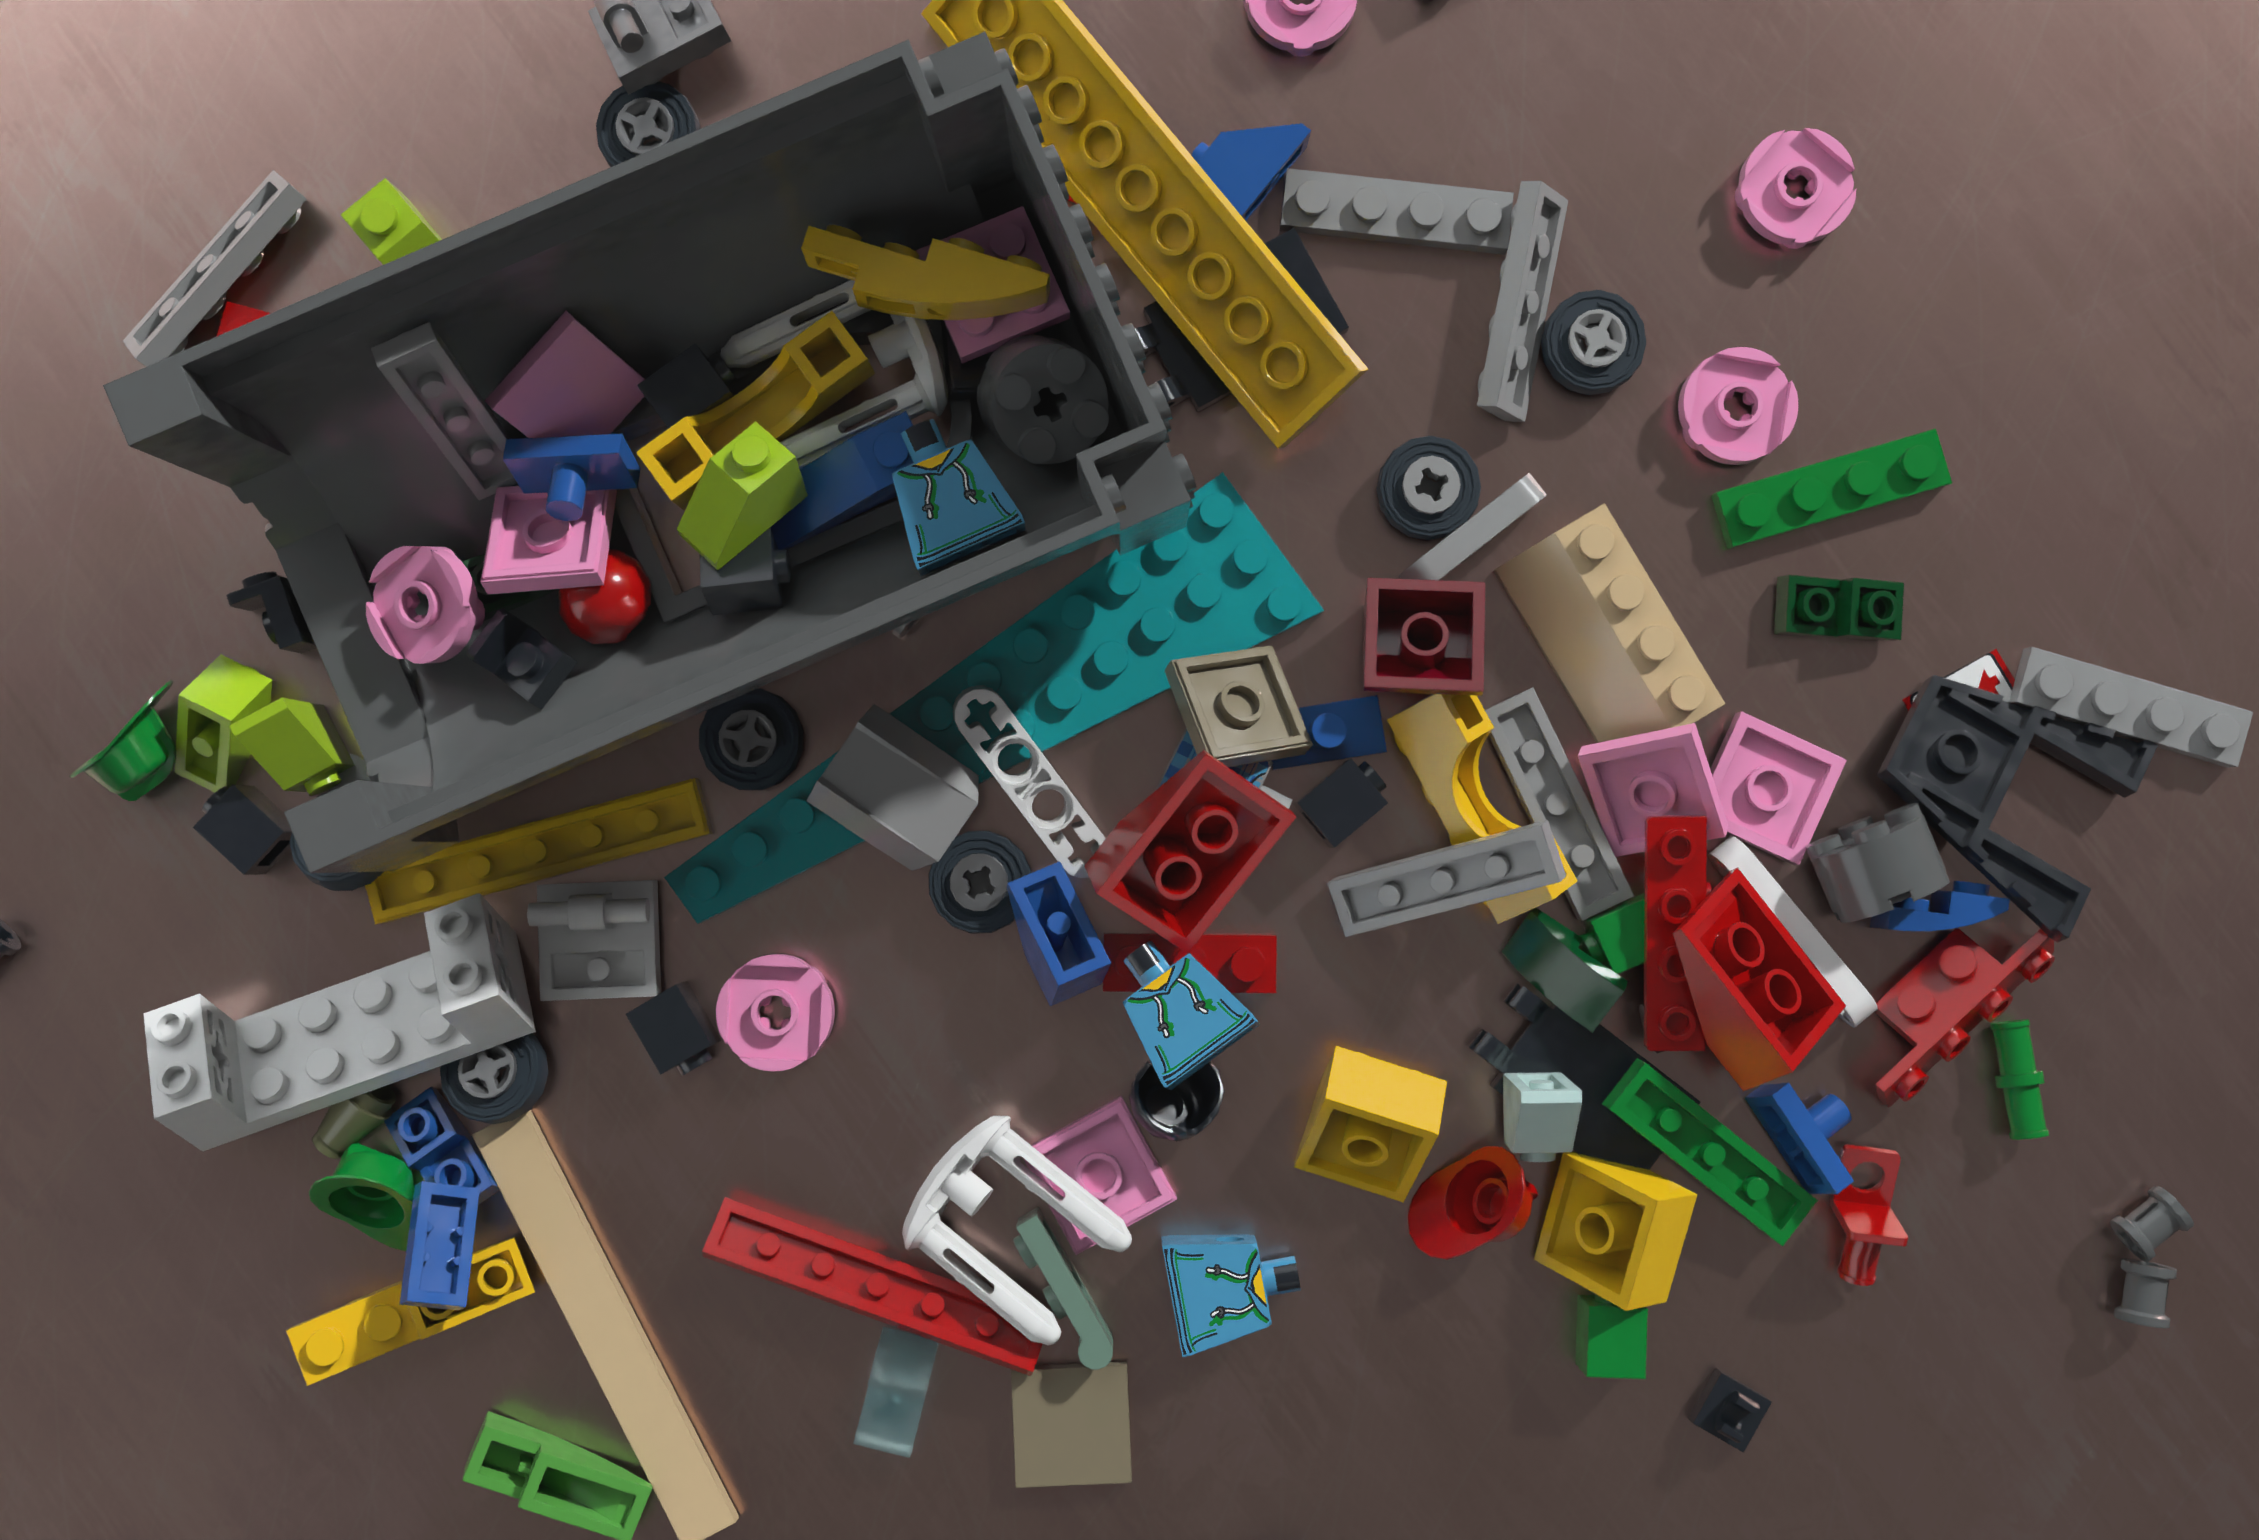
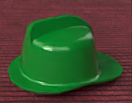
[69,680,176,801]
[308,1143,415,1251]

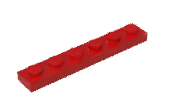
[702,1197,1043,1376]

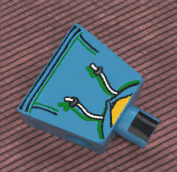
[892,419,1026,576]
[1123,941,1260,1090]
[1161,1234,1301,1357]

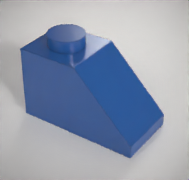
[1191,123,1311,222]
[1006,861,1111,1007]

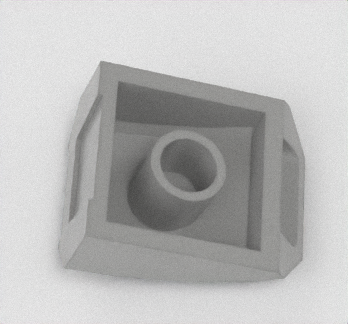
[807,704,979,871]

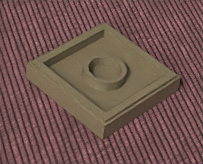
[1164,645,1313,767]
[1011,1361,1132,1488]

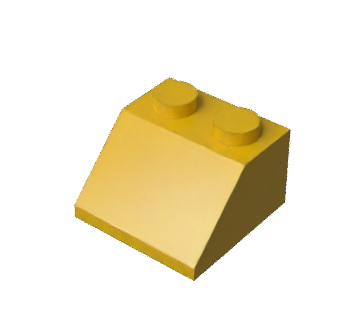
[1294,1046,1447,1203]
[1534,1152,1698,1311]

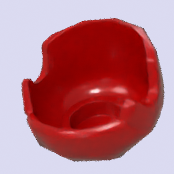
[559,548,651,644]

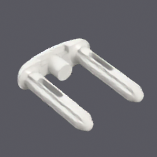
[720,280,949,469]
[902,1115,1132,1345]

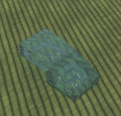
[853,1327,939,1458]

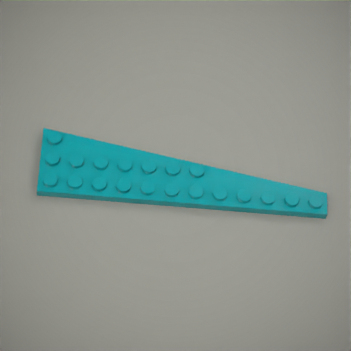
[664,472,1324,924]

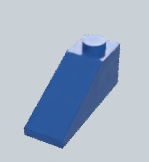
[770,411,913,549]

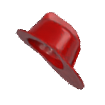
[1408,1146,1538,1260]

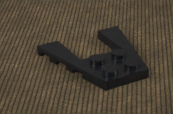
[1877,675,2158,942]

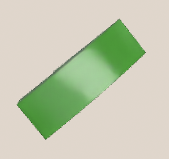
[462,1411,652,1540]

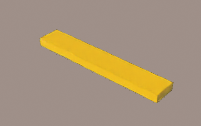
[365,778,713,925]

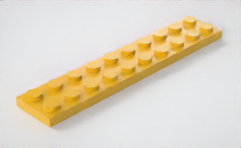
[921,0,1369,449]

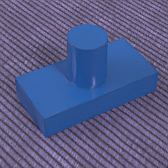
[503,433,641,521]
[1271,695,1387,771]
[1745,1082,1854,1194]
[399,1181,480,1311]

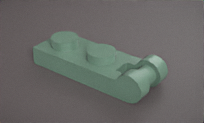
[1013,1207,1113,1370]

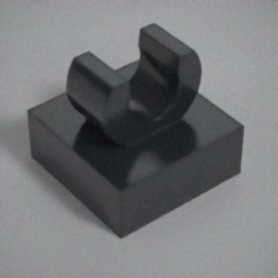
[1688,1368,1772,1453]

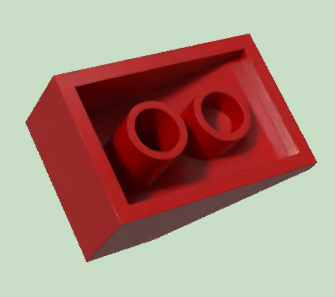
[1084,750,1296,953]
[1673,867,1846,1092]

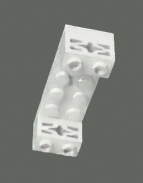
[144,893,536,1151]

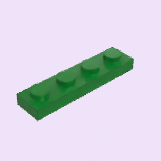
[1711,429,1952,550]
[1602,1058,1818,1246]

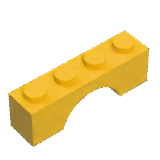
[636,311,875,511]
[1387,694,1578,924]

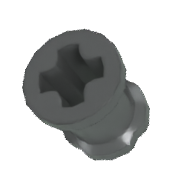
[2109,1186,2194,1263]
[2114,1258,2177,1329]

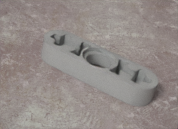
[1399,473,1547,580]

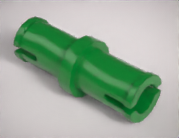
[1991,1019,2049,1140]

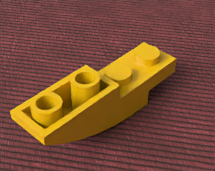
[801,225,1050,320]
[286,1237,535,1386]

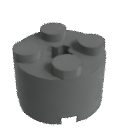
[977,334,1109,464]
[1806,803,1950,923]

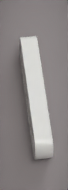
[953,685,1106,878]
[1708,836,1878,1028]

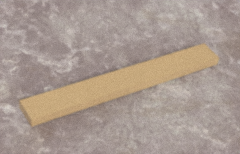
[472,1110,739,1540]

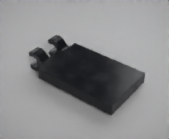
[1135,228,1349,412]
[1468,984,1701,1170]

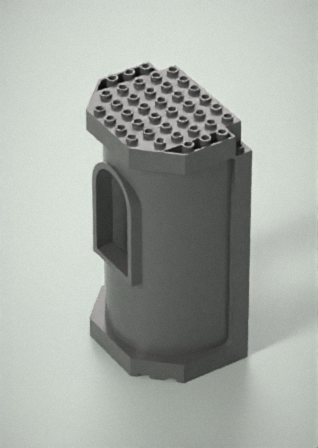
[103,32,1197,873]

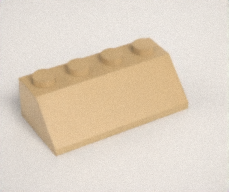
[1494,503,1725,743]

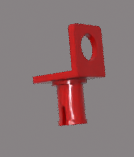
[1829,1145,1908,1286]

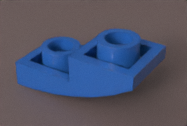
[1870,881,2010,931]
[384,1087,500,1205]

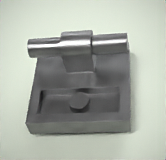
[588,0,731,94]

